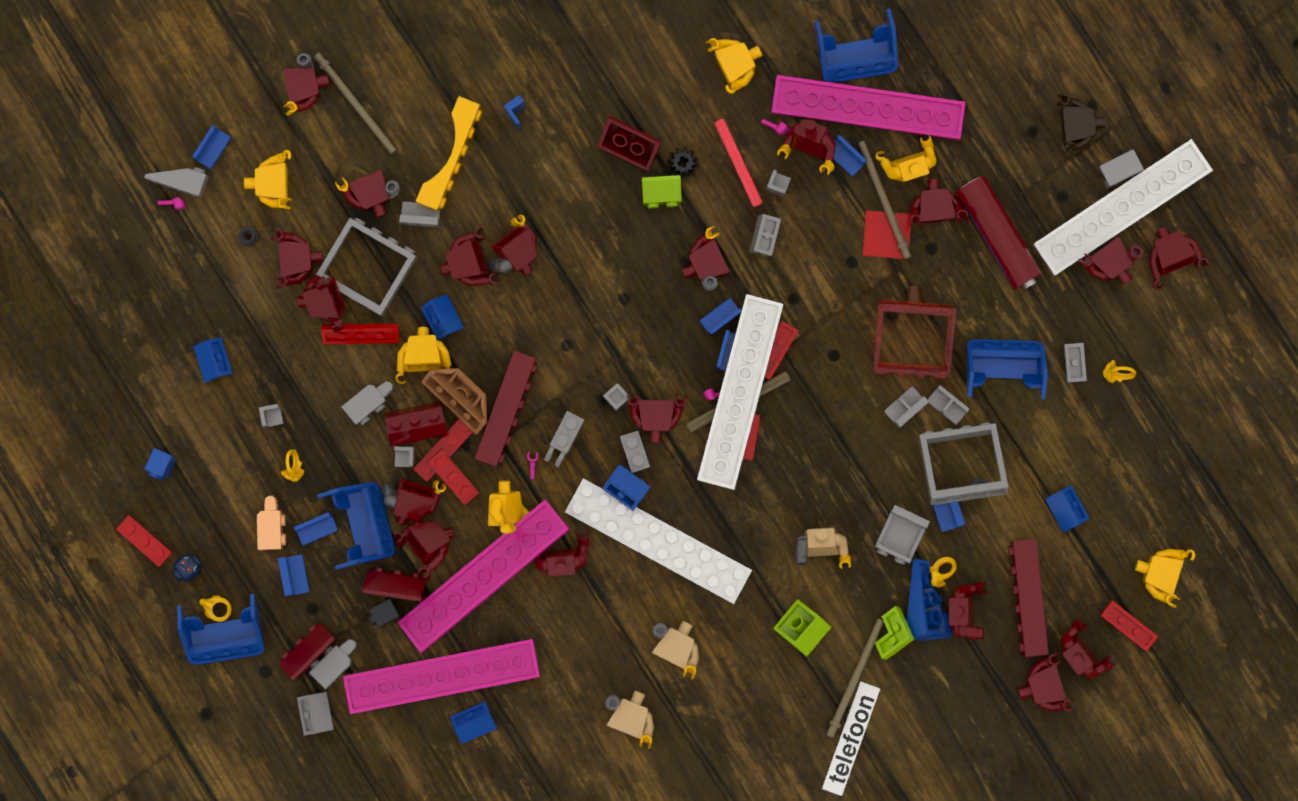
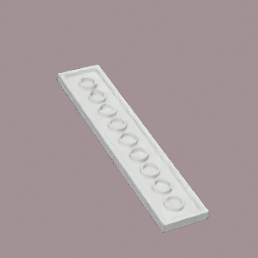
[1033,139,1213,276]
[697,294,783,490]
[565,479,752,604]

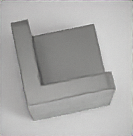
[766,170,791,197]
[603,383,631,412]
[259,404,284,428]
[394,447,415,468]

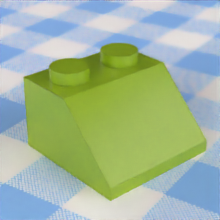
[642,175,682,209]
[773,599,831,657]

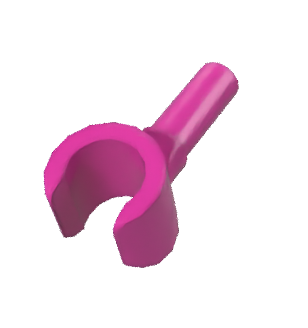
[761,119,788,135]
[158,198,185,210]
[704,388,720,401]
[527,451,539,479]

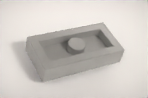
[1063,343,1087,383]
[620,431,650,473]

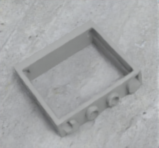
[316,218,417,317]
[919,422,1008,505]

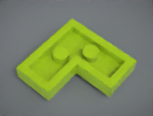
[875,606,914,660]

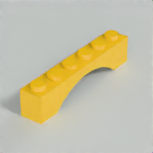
[416,96,482,212]

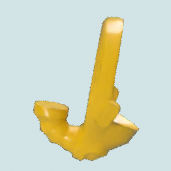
[1102,360,1136,383]
[281,449,304,482]
[930,557,957,588]
[199,596,232,622]

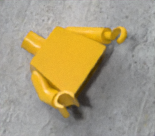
[705,38,762,94]
[875,135,936,182]
[244,150,292,210]
[395,327,452,384]
[488,480,529,534]
[1135,549,1195,608]

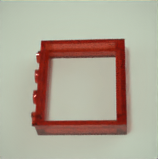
[872,300,956,379]

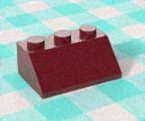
[597,116,661,171]
[384,401,448,447]
[363,567,426,602]
[279,623,338,681]

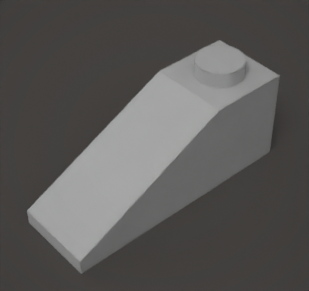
[144,167,209,198]

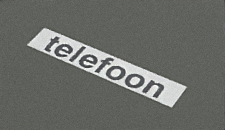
[822,681,880,796]

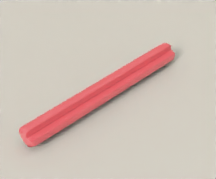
[715,119,762,207]

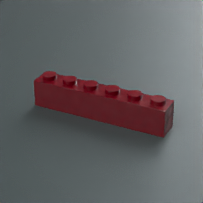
[475,351,538,467]
[1008,539,1049,657]

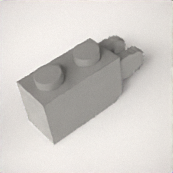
[342,381,394,426]
[544,411,585,467]
[309,639,357,689]

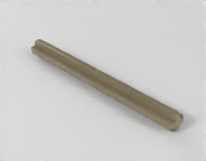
[686,372,790,432]

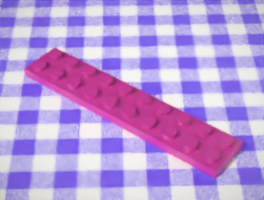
[771,75,966,140]
[397,500,570,653]
[343,639,540,714]

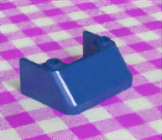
[815,9,898,83]
[966,339,1048,399]
[317,482,395,570]
[177,594,264,665]

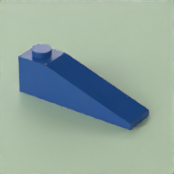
[907,559,952,641]

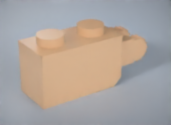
[257,496,286,550]

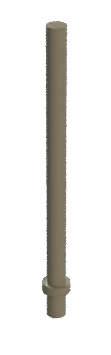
[314,52,397,154]
[857,141,911,260]
[826,618,884,738]

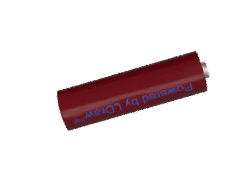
[956,176,1042,290]

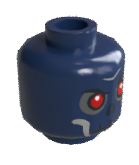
[172,554,202,582]

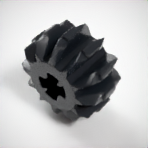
[667,147,699,180]

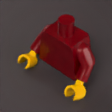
[777,119,836,175]

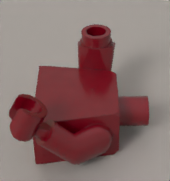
[1078,237,1143,285]
[949,582,987,640]

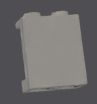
[874,505,930,565]

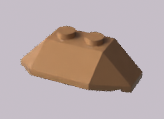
[421,368,487,435]

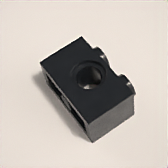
[368,599,402,627]

